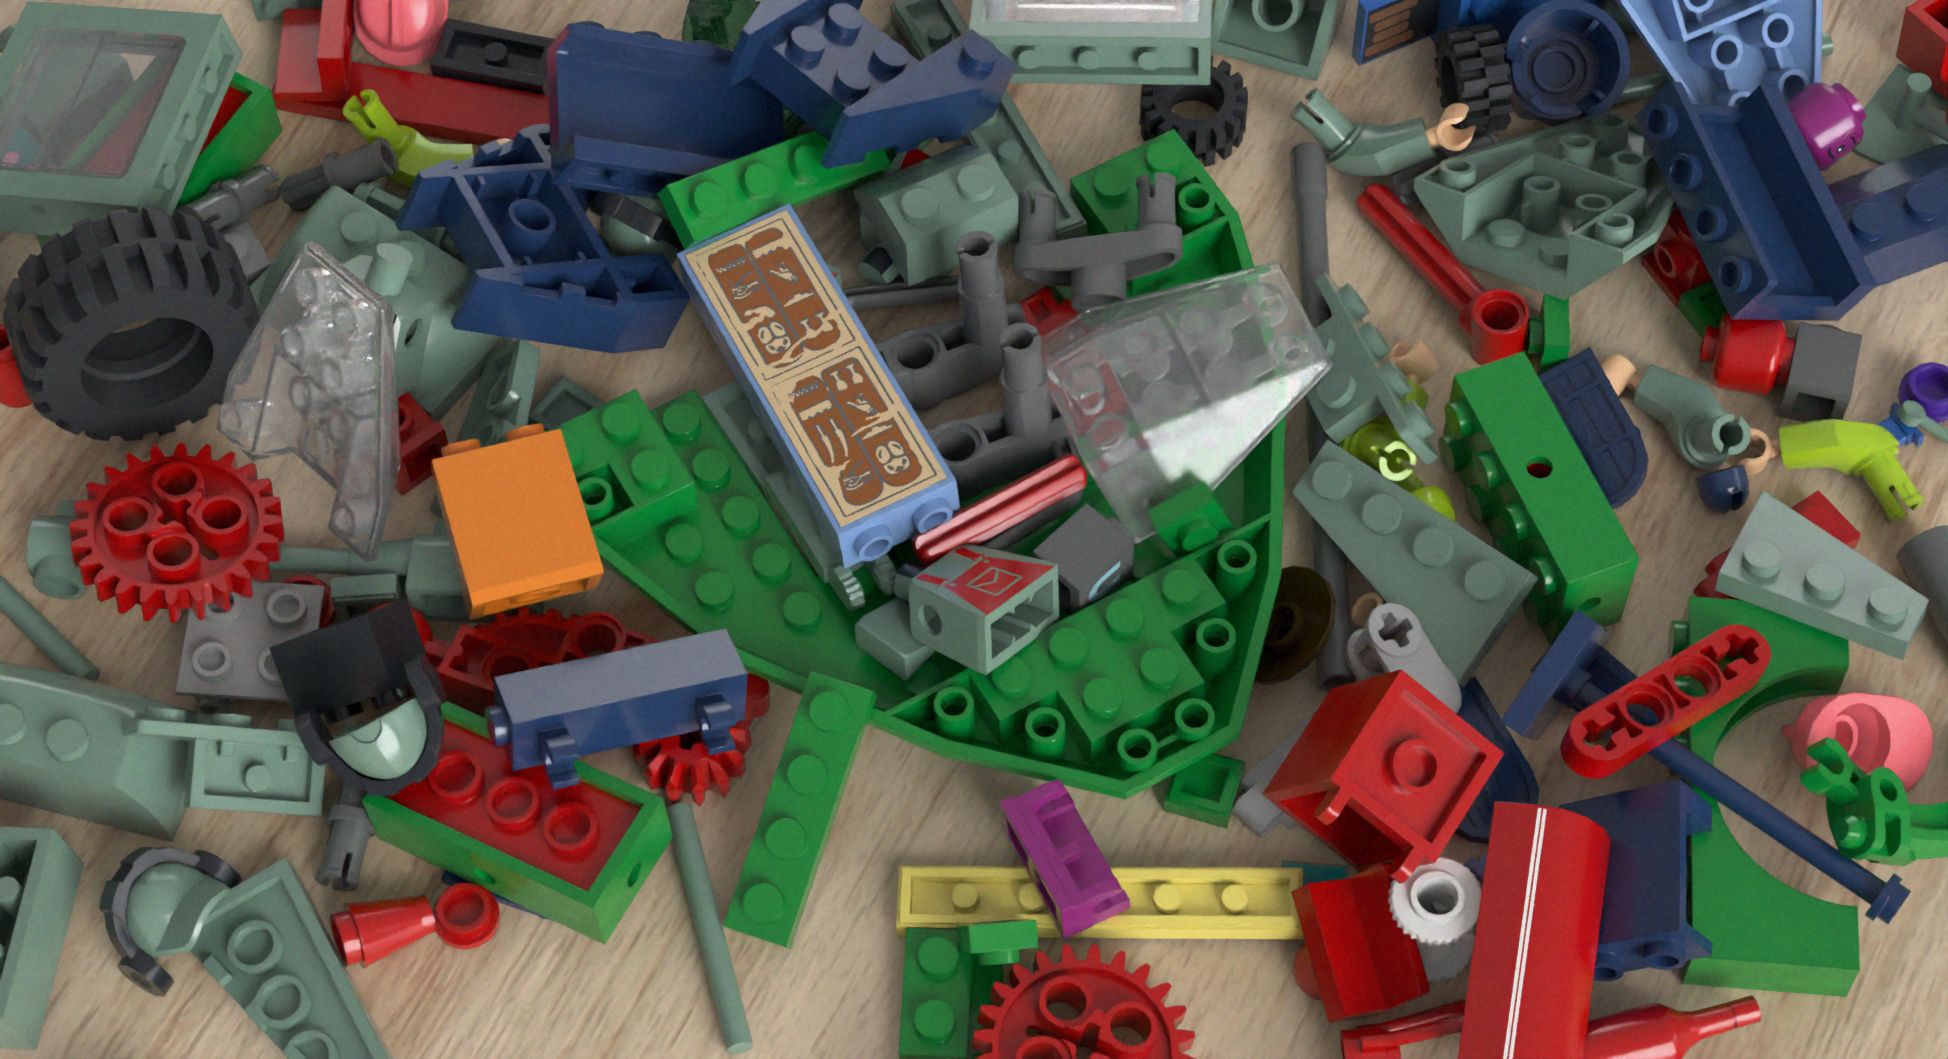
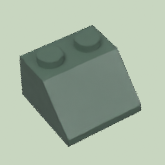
[1211,0,1347,81]
[854,144,1018,287]

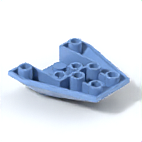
[1615,0,1823,107]

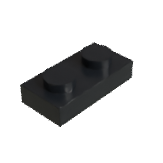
[430,18,555,95]

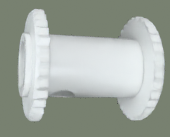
[1388,856,1482,984]

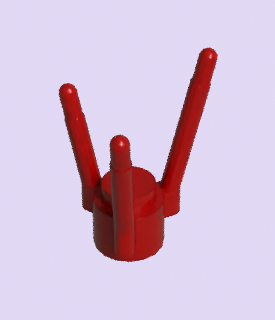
[1340,999,1466,1059]

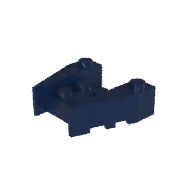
[722,0,1017,169]
[395,124,691,354]

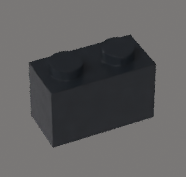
[269,599,429,725]

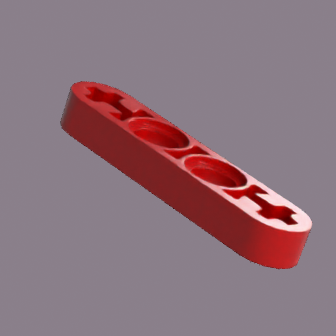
[1560,624,1771,779]

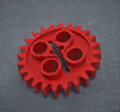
[69,442,285,623]
[971,944,1196,1059]

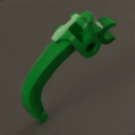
[1799,737,1948,866]

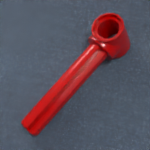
[1356,183,1529,366]

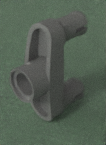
[1013,172,1183,314]

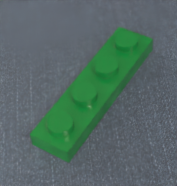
[657,130,891,250]
[723,671,877,949]

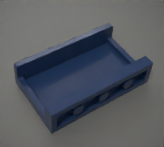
[547,21,785,200]
[1634,81,1877,321]

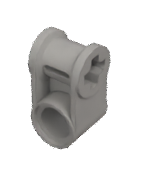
[1344,603,1462,713]

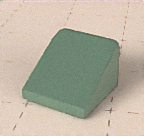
[855,597,935,681]

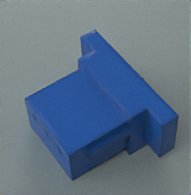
[1877,402,1924,448]

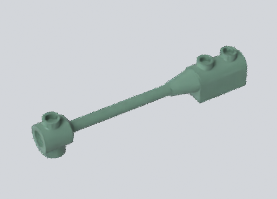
[26,500,545,623]

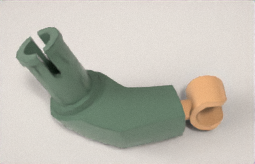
[1290,88,1476,176]
[1600,354,1751,469]

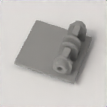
[176,581,325,715]

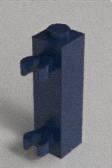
[485,628,747,790]

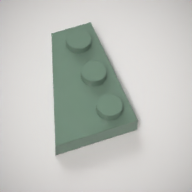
[429,339,541,518]
[1715,490,1929,660]

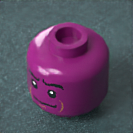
[1786,82,1866,171]

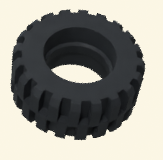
[3,207,263,441]

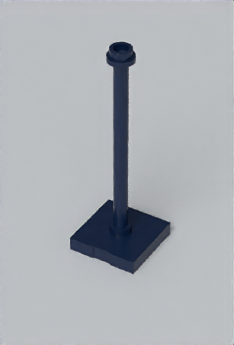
[1500,610,1911,925]

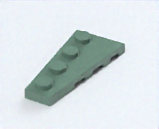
[1292,439,1539,687]
[190,857,393,1059]

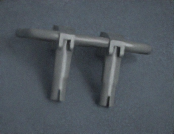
[842,231,1084,551]

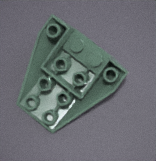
[1414,113,1676,300]

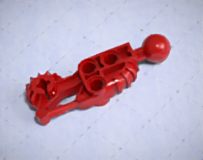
[367,602,770,807]

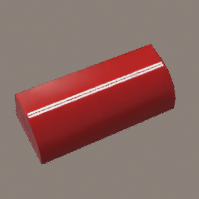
[1457,801,1611,1059]

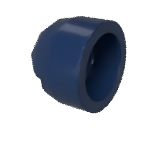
[1694,464,1750,514]

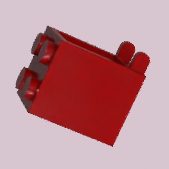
[1262,669,1504,884]

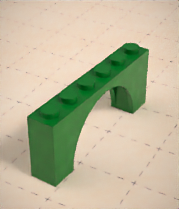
[1668,596,1860,997]

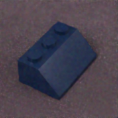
[1827,143,1948,288]

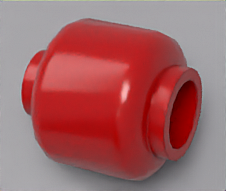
[1698,312,1795,396]

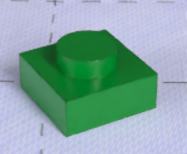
[1526,293,1570,376]
[1147,480,1233,558]
[956,918,1039,965]

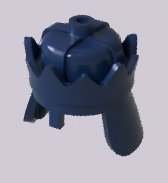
[1504,0,1630,126]

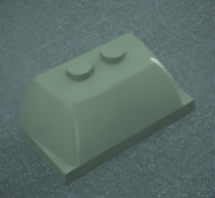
[250,185,513,422]
[0,661,212,842]

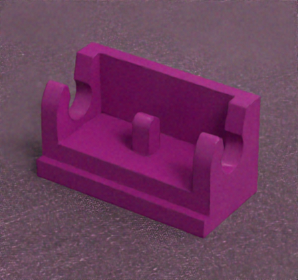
[1000,780,1130,940]

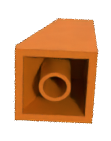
[431,423,604,620]

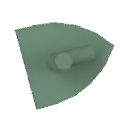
[1852,64,1948,165]

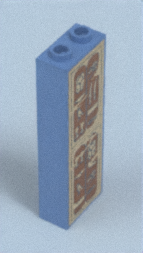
[677,203,961,569]

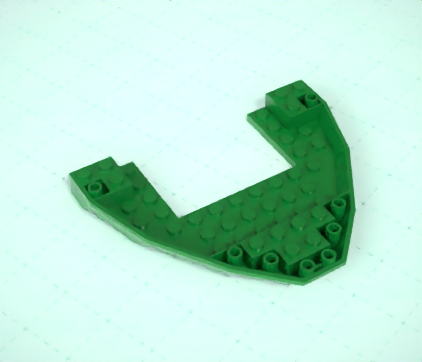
[547,129,1286,800]

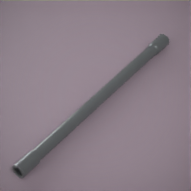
[1290,142,1356,692]

